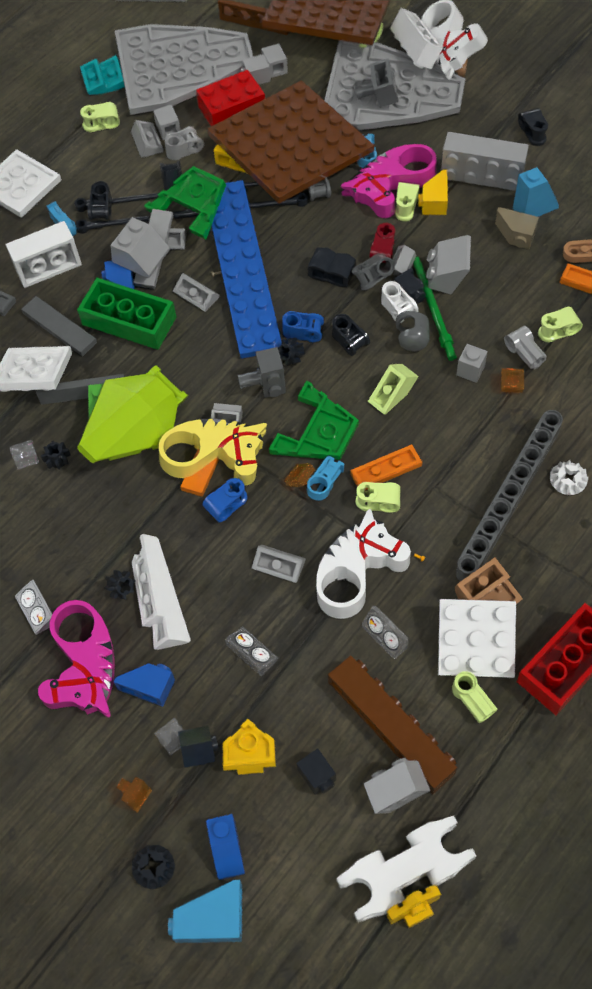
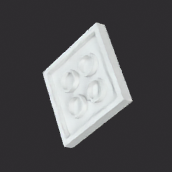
[0,149,61,218]
[0,346,72,392]
[438,599,516,677]

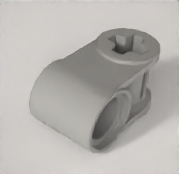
[165,127,204,160]

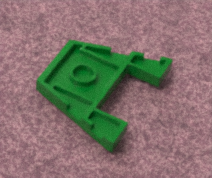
[144,166,226,240]
[269,381,359,460]

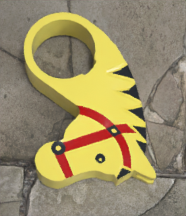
[159,419,267,485]

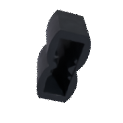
[308,247,356,287]

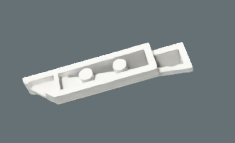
[132,534,191,650]

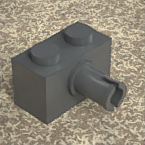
[355,58,399,108]
[237,347,286,398]

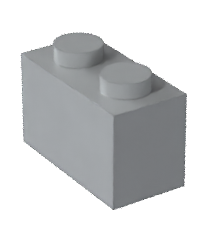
[364,758,430,814]

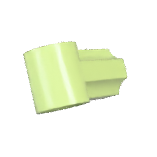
[452,671,497,724]

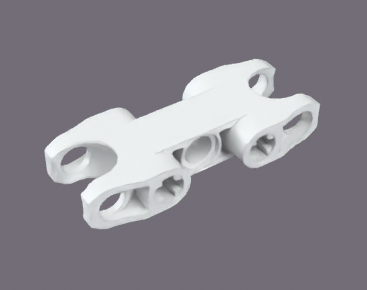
[337,816,476,923]

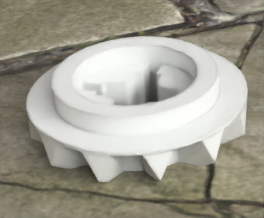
[550,460,588,495]

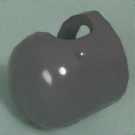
[396,311,430,352]

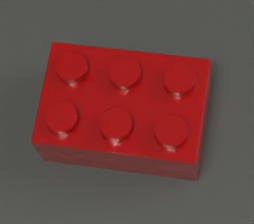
[196,70,265,127]

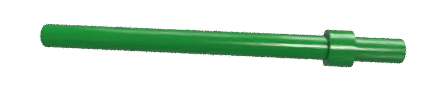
[413,257,457,361]

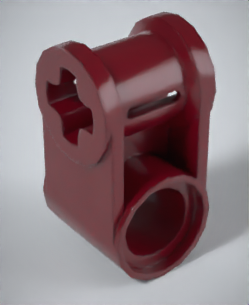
[369,223,395,264]

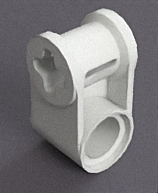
[381,281,418,323]

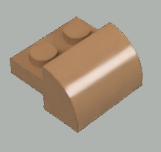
[455,558,523,604]

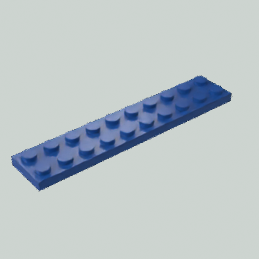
[212,180,282,359]

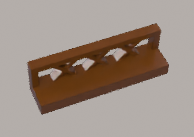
[218,0,289,35]

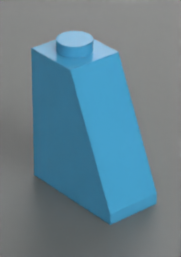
[513,167,559,217]
[168,880,242,943]

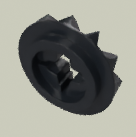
[132,844,175,889]

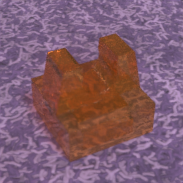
[116,777,152,813]

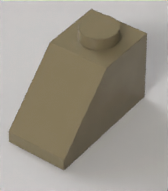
[495,207,539,249]

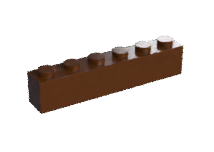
[328,655,457,795]

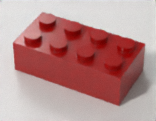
[517,603,592,716]

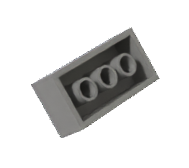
[441,132,529,191]

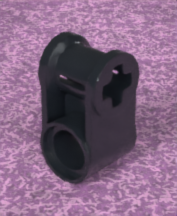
[518,108,548,146]
[160,161,182,190]
[88,181,112,220]
[332,314,370,356]

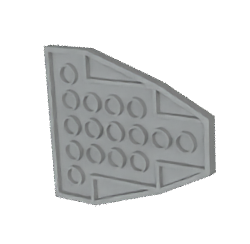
[115,24,253,115]
[324,40,465,130]

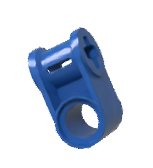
[282,311,324,342]
[203,478,247,522]

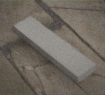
[134,209,173,289]

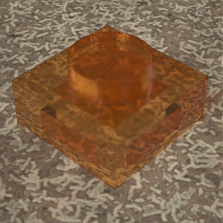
[501,368,524,393]
[284,463,315,487]

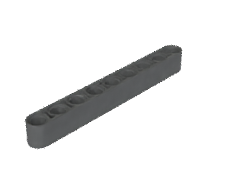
[456,410,563,582]

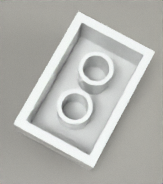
[6,221,82,288]

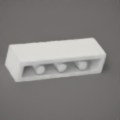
[390,8,443,69]

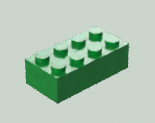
[77,278,176,350]

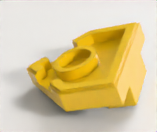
[223,719,276,775]
[387,885,441,928]

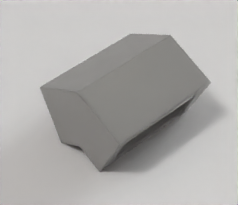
[393,245,416,276]
[211,403,243,422]

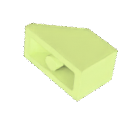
[368,364,419,414]

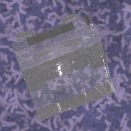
[10,440,40,469]
[154,718,184,755]

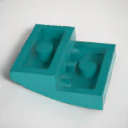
[80,55,125,95]

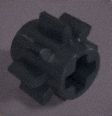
[278,337,305,365]
[41,441,71,470]
[104,570,136,600]

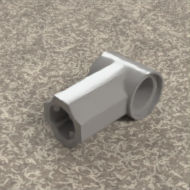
[504,326,547,369]

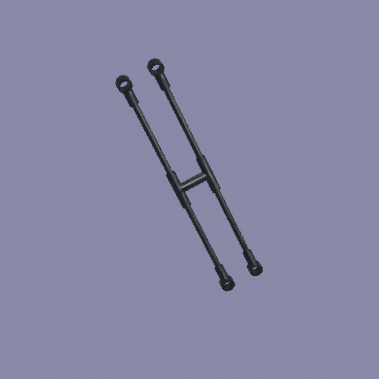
[74,181,308,234]

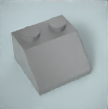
[111,217,170,278]
[426,235,471,294]

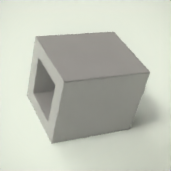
[261,44,288,78]
[241,54,271,85]
[153,105,180,140]
[456,344,488,383]

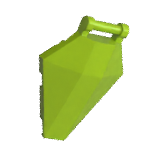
[78,365,188,463]

